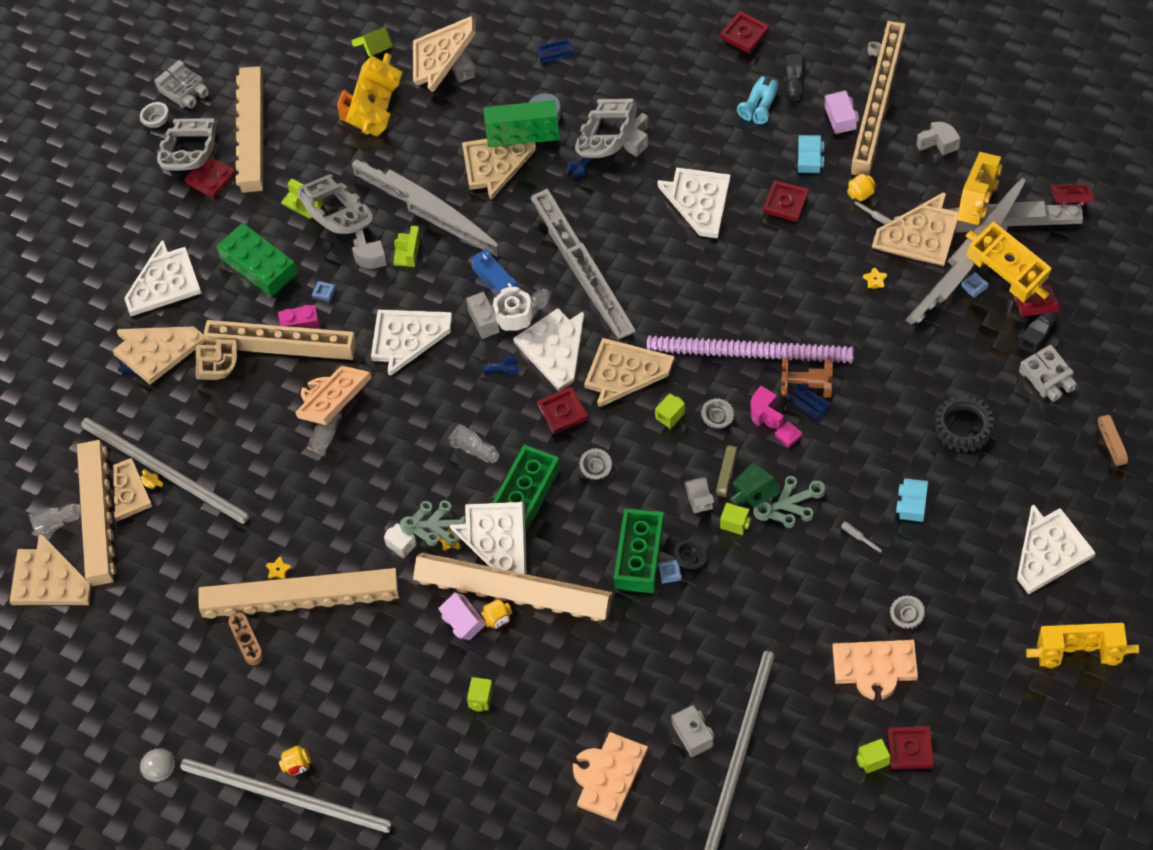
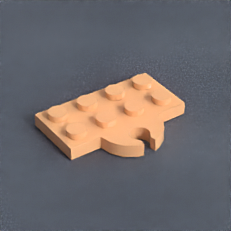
[295,366,372,425]
[833,640,918,700]
[573,732,648,821]

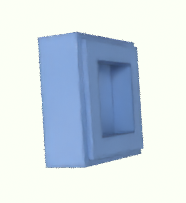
[961,272,988,297]
[312,281,336,304]
[658,560,682,584]

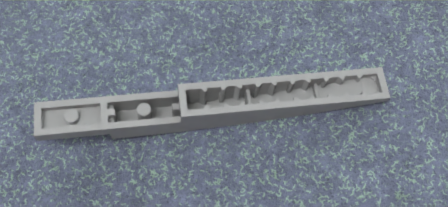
[352,160,500,257]
[906,178,1026,324]
[531,189,635,340]
[894,201,1083,232]

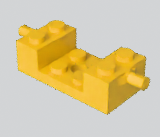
[346,54,402,137]
[957,152,1003,225]
[966,221,1051,303]
[1026,623,1139,668]

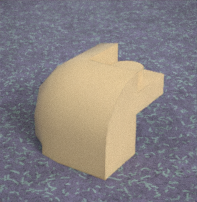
[195,340,237,380]

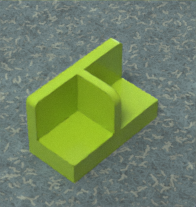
[351,27,393,56]
[282,179,323,219]
[393,226,420,267]

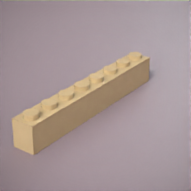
[236,67,263,192]
[203,320,356,360]
[77,440,116,586]

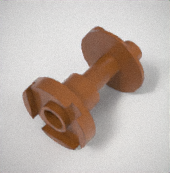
[781,358,833,398]

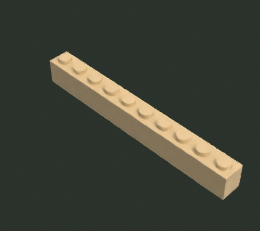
[851,21,905,176]
[413,553,613,621]
[199,568,399,618]

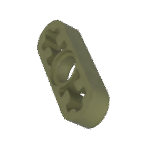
[716,445,738,497]

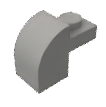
[623,113,649,157]
[917,122,960,155]
[352,230,387,269]
[685,477,714,513]

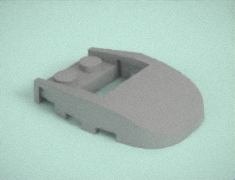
[575,99,637,158]
[157,119,216,170]
[297,174,373,234]

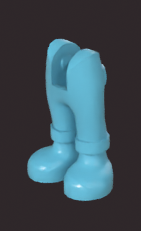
[737,76,778,124]

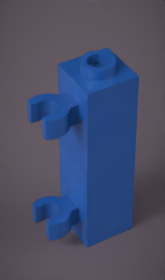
[471,248,523,296]

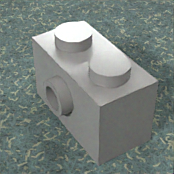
[466,292,499,339]
[672,705,715,757]

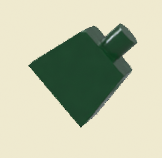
[730,463,780,507]

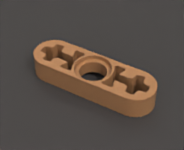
[1098,415,1128,466]
[229,613,263,665]

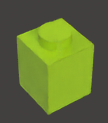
[655,394,685,429]
[720,503,751,535]
[467,677,493,711]
[856,739,890,773]

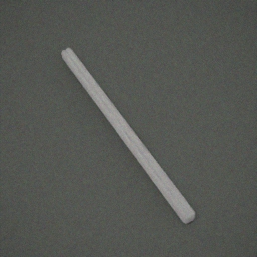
[81,418,249,524]
[705,651,774,850]
[181,758,391,833]

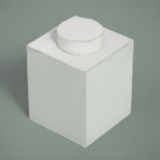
[384,523,417,559]

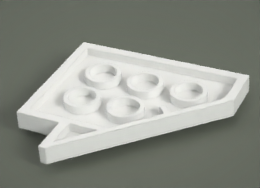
[658,168,730,238]
[124,241,201,316]
[513,309,584,392]
[371,310,452,375]
[450,502,527,574]
[1017,505,1095,594]

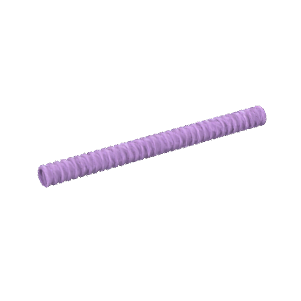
[647,335,854,363]

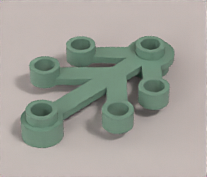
[753,476,825,528]
[400,501,466,546]

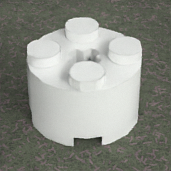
[493,287,533,331]

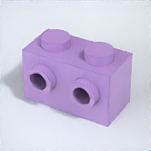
[825,91,859,134]
[439,593,486,640]

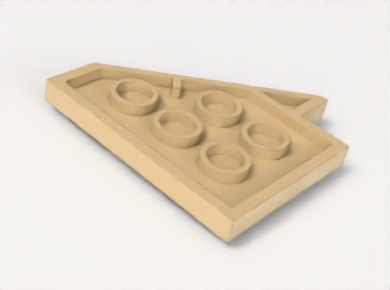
[413,16,476,91]
[462,139,536,199]
[872,193,959,267]
[113,327,205,384]
[584,338,674,407]
[10,535,91,605]

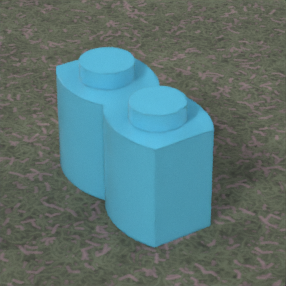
[798,135,824,173]
[896,478,928,522]

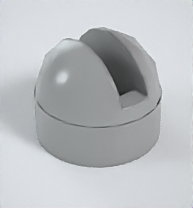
[867,42,882,57]

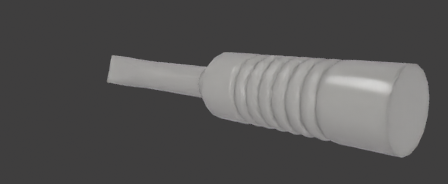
[855,201,892,225]
[841,521,882,553]

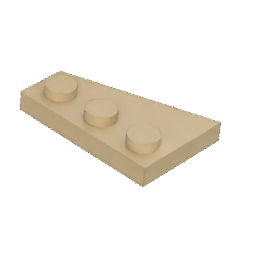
[114,458,152,522]

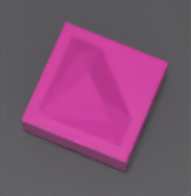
[775,421,802,448]

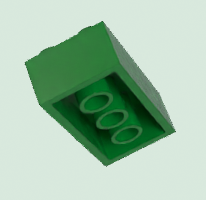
[483,100,559,147]
[217,223,297,297]
[492,445,560,532]
[614,508,664,593]

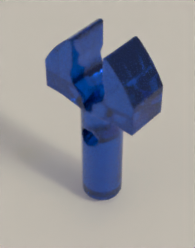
[567,157,594,178]
[482,355,518,375]

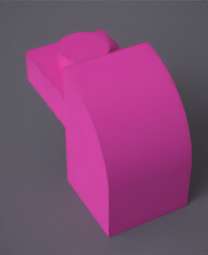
[751,386,783,430]

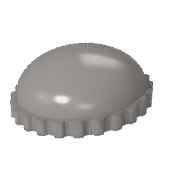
[140,102,169,128]
[701,398,734,429]
[579,448,612,480]
[890,595,925,629]
[140,748,175,782]

